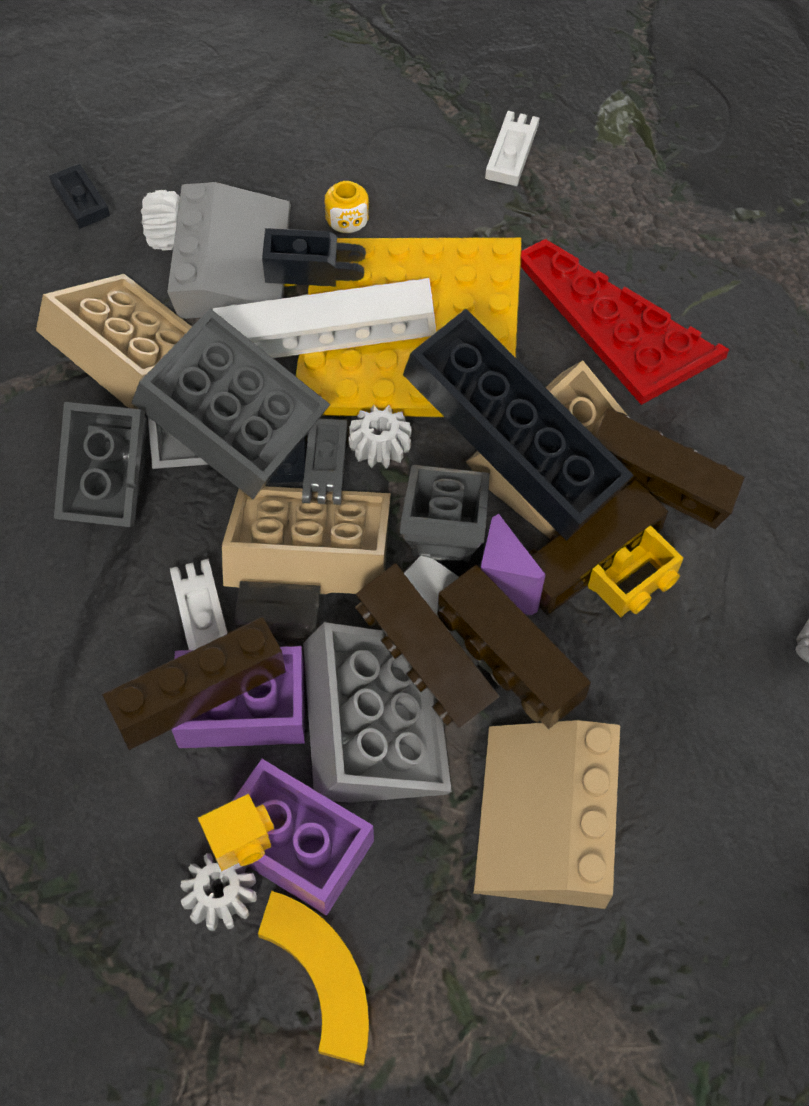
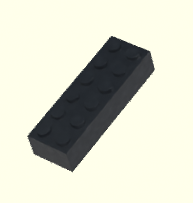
[403,309,633,541]

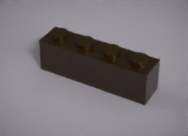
[592,407,745,529]
[528,480,668,616]
[355,563,500,728]
[437,565,591,729]
[102,617,286,750]

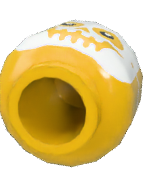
[325,181,369,233]

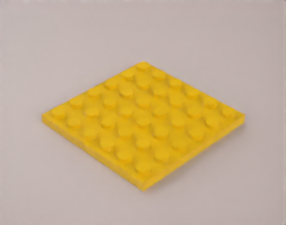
[296,238,521,417]

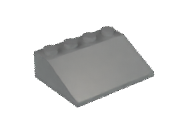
[167,182,291,319]
[303,622,452,803]

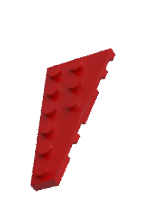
[520,239,729,405]

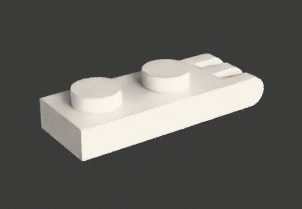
[485,111,540,186]
[170,559,227,650]

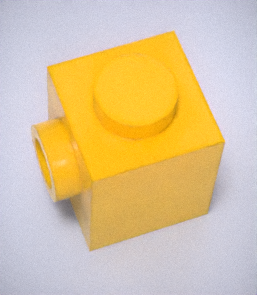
[198,794,274,872]

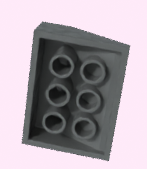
[132,308,330,500]

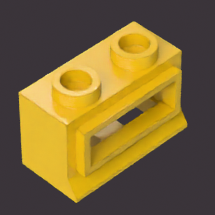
[588,525,684,617]

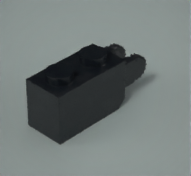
[262,228,366,287]

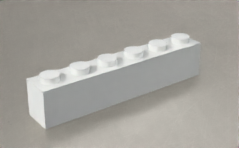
[213,278,436,358]

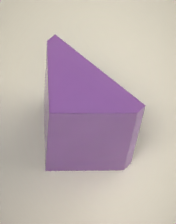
[481,514,545,615]

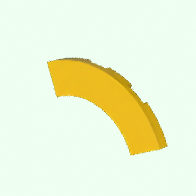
[258,891,369,1066]

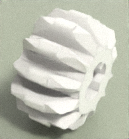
[141,190,180,251]
[349,404,412,469]
[180,853,257,931]

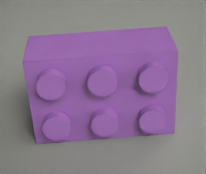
[172,646,305,748]
[232,759,374,916]

